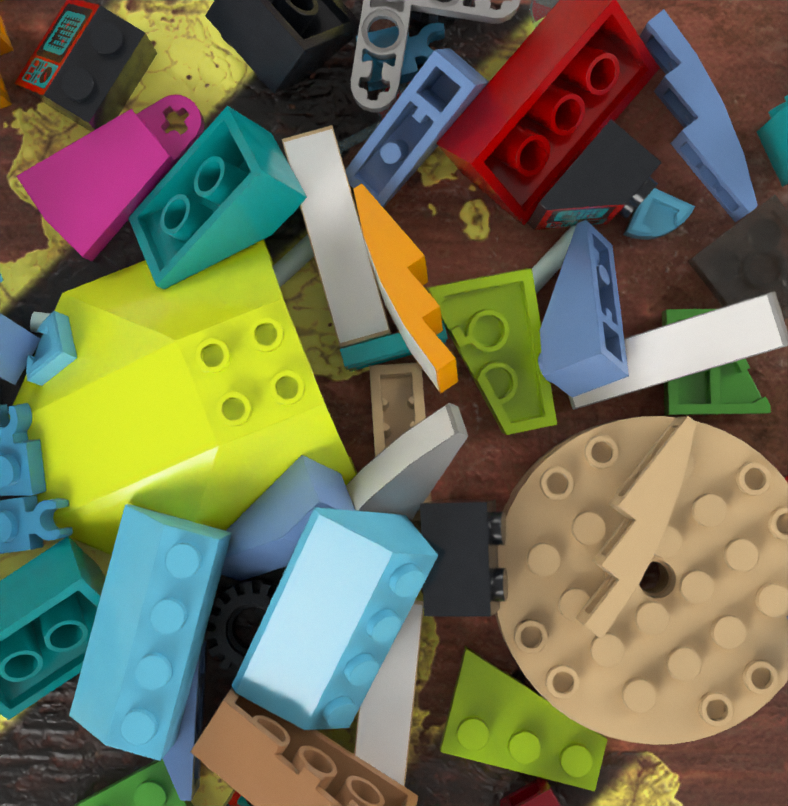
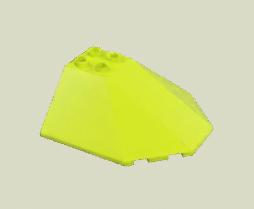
[8,239,357,555]

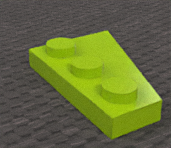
[425,268,557,435]
[440,646,608,791]

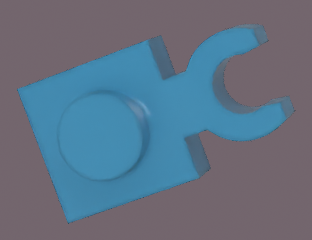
[356,23,448,91]
[0,403,46,496]
[0,495,73,554]

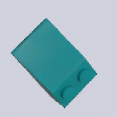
[128,106,307,289]

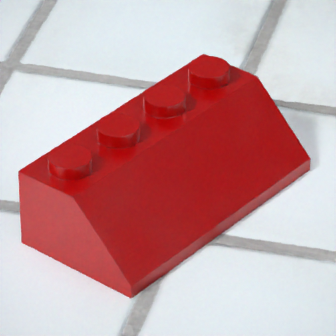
[436,0,660,225]

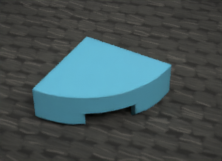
[623,188,695,240]
[26,311,77,386]

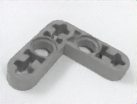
[351,0,521,112]

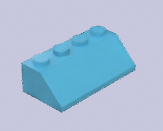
[69,504,232,761]
[231,507,438,730]

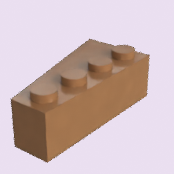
[191,687,418,806]

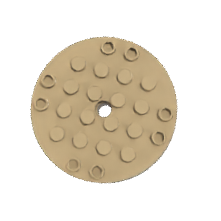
[495,416,788,745]

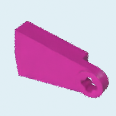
[16,95,205,261]

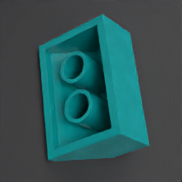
[0,536,106,720]

